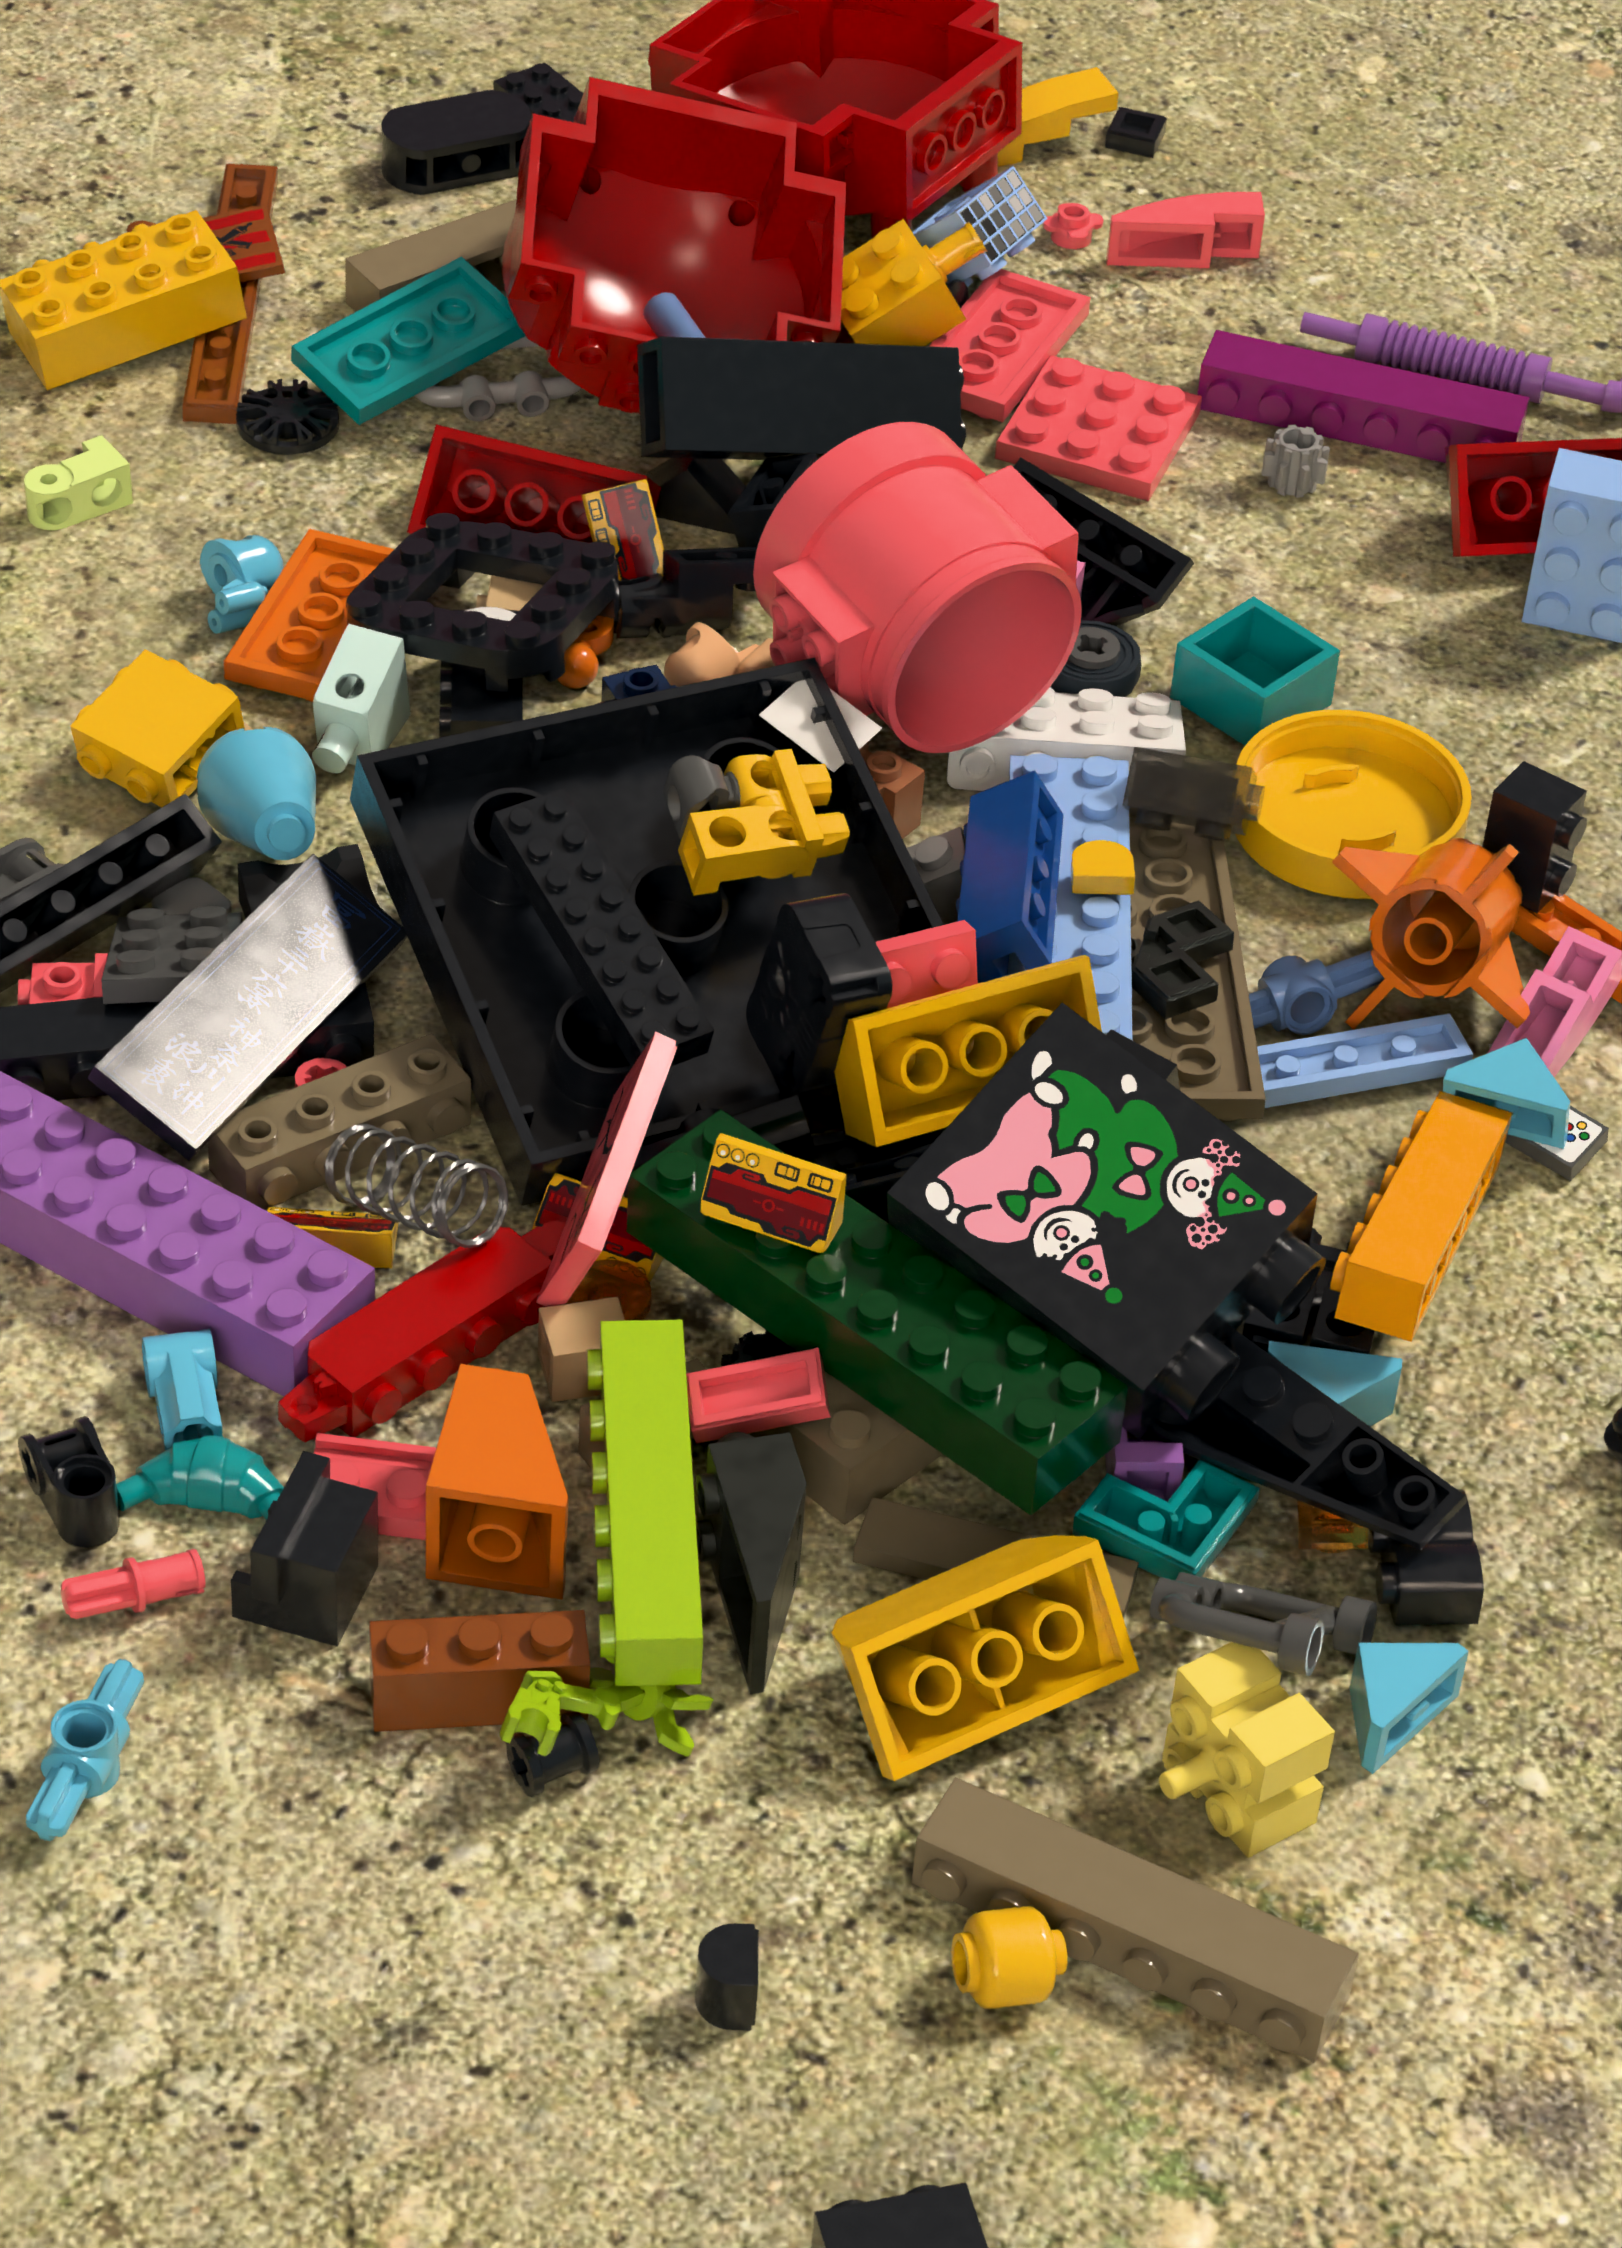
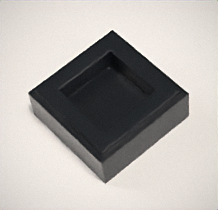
[1105,107,1167,158]

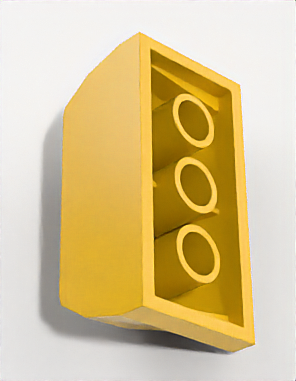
[831,1535,1140,1781]

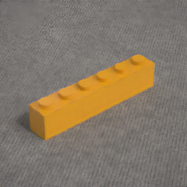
[1330,1091,1513,1342]

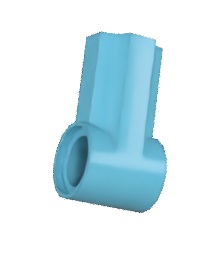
[142,1329,223,1450]

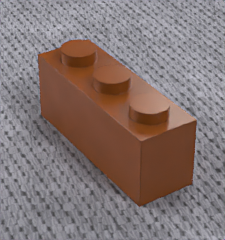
[369,1610,590,1732]

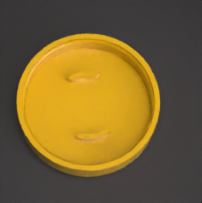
[1230,710,1472,899]

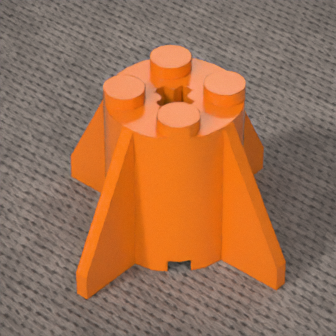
[1332,838,1530,1030]

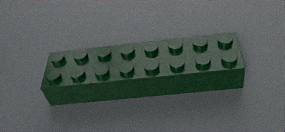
[626,1109,1128,1516]

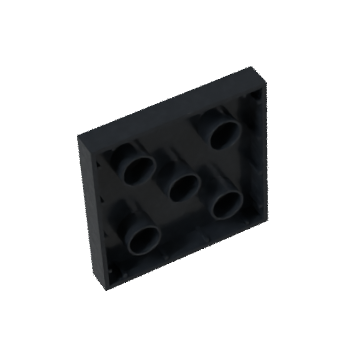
[350,658,944,1206]

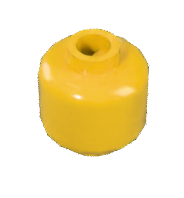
[951,1906,1067,2009]

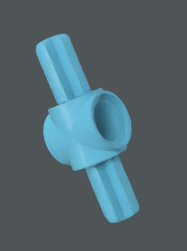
[25,1659,144,1841]

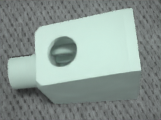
[312,624,411,773]

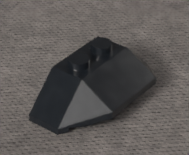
[1014,457,1194,626]

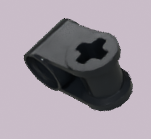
[18,1416,120,1548]

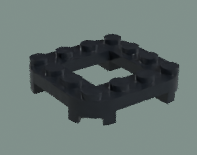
[346,513,620,692]

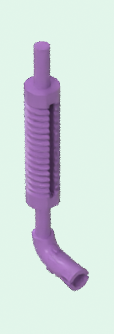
[1300,312,1622,413]

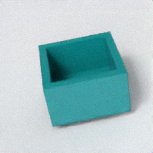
[1170,596,1340,746]

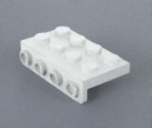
[947,688,1186,803]

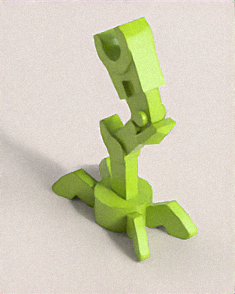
[499,1657,713,1757]

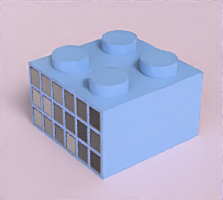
[912,166,1047,287]

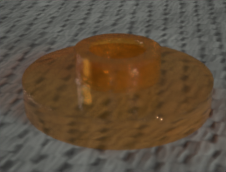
[566,1260,652,1320]

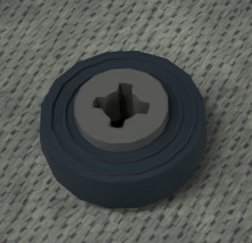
[1050,620,1141,697]

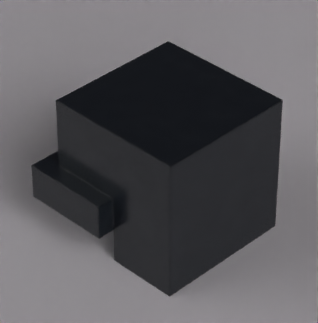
[231,1451,378,1647]

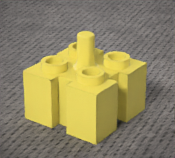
[1159,1642,1335,1858]

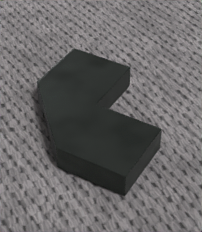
[1132,901,1234,1019]

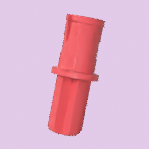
[61,1549,206,1619]

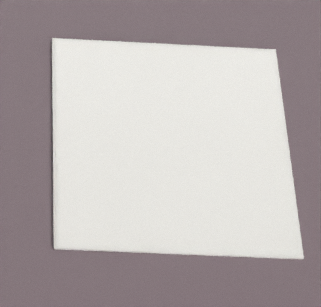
[759,680,882,773]

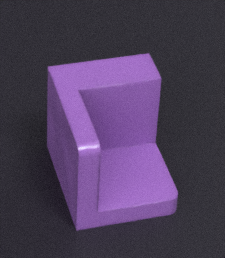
[1105,1427,1184,1502]

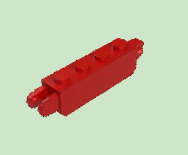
[278,1219,566,1443]

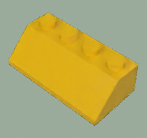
[834,955,1102,1147]

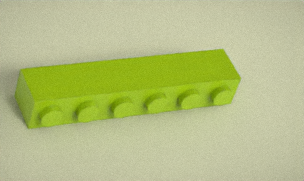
[587,1319,703,1686]

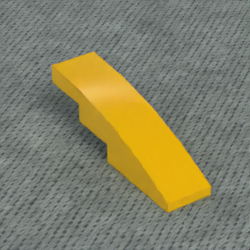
[998,67,1119,167]

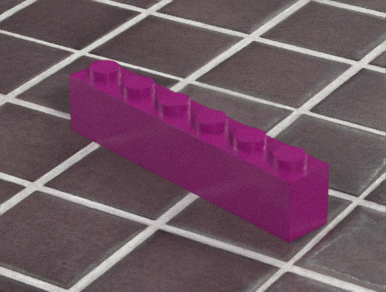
[1197,330,1530,463]

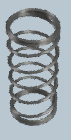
[325,1124,508,1248]

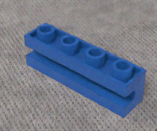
[956,770,1064,983]

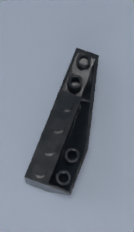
[1148,1330,1467,1550]

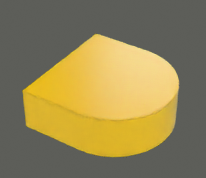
[1071,840,1135,895]

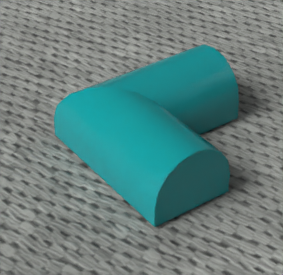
[1073,1460,1260,1580]

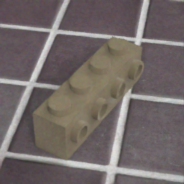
[208,1033,471,1209]

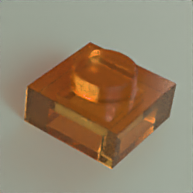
[1297,1500,1368,1553]

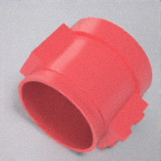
[753,422,1082,753]

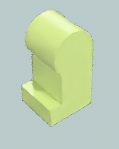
[24,435,133,530]

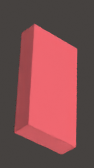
[686,1348,830,1444]

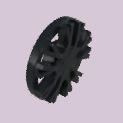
[236,379,339,455]

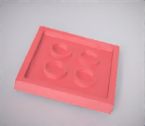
[995,355,1202,501]

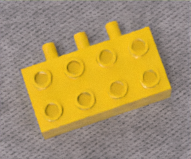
[0,210,247,390]

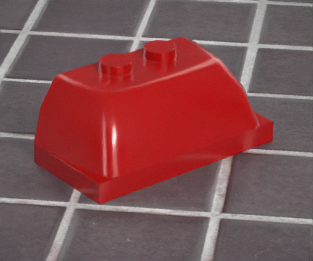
[1445,438,1622,557]

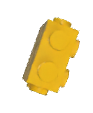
[70,649,245,808]

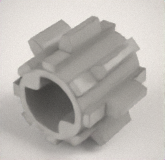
[1261,424,1330,498]

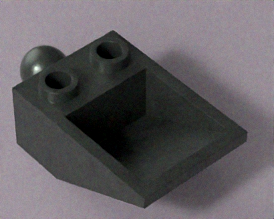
[696,1432,807,1694]

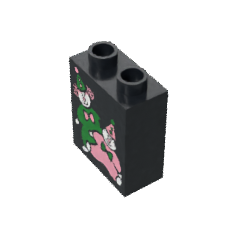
[887,1003,1326,1440]

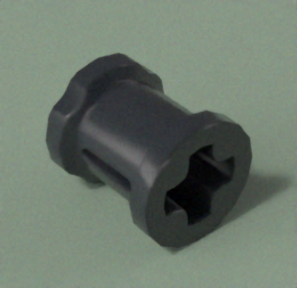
[506,1711,600,1797]

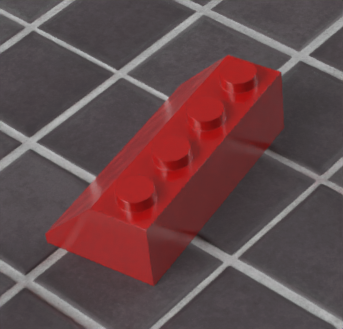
[407,424,661,543]

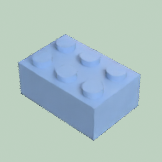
[1521,448,1622,643]

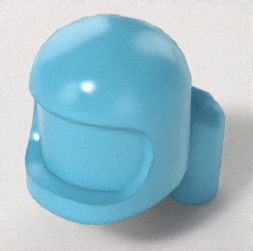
[200,535,283,634]

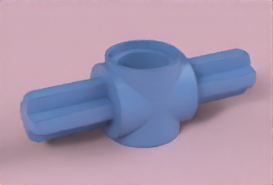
[1249,951,1384,1035]

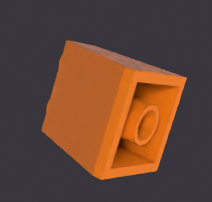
[426,1364,568,1600]

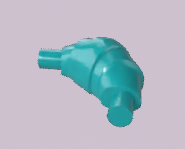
[116,1435,284,1520]

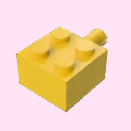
[841,219,987,346]

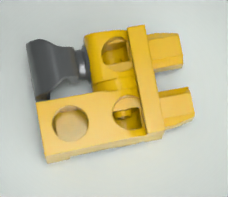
[663,749,850,896]

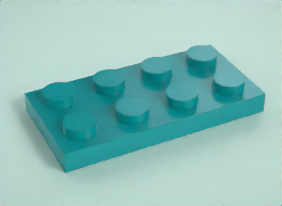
[291,256,526,425]

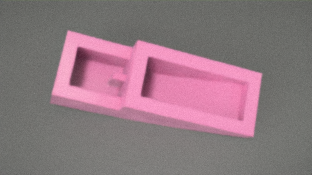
[1488,926,1622,1077]

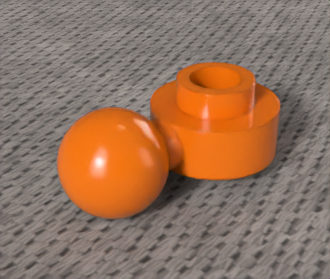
[557,616,614,689]

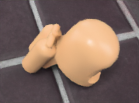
[664,622,775,687]

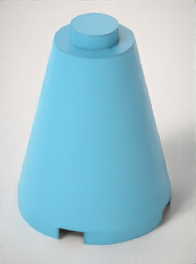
[197,726,316,860]

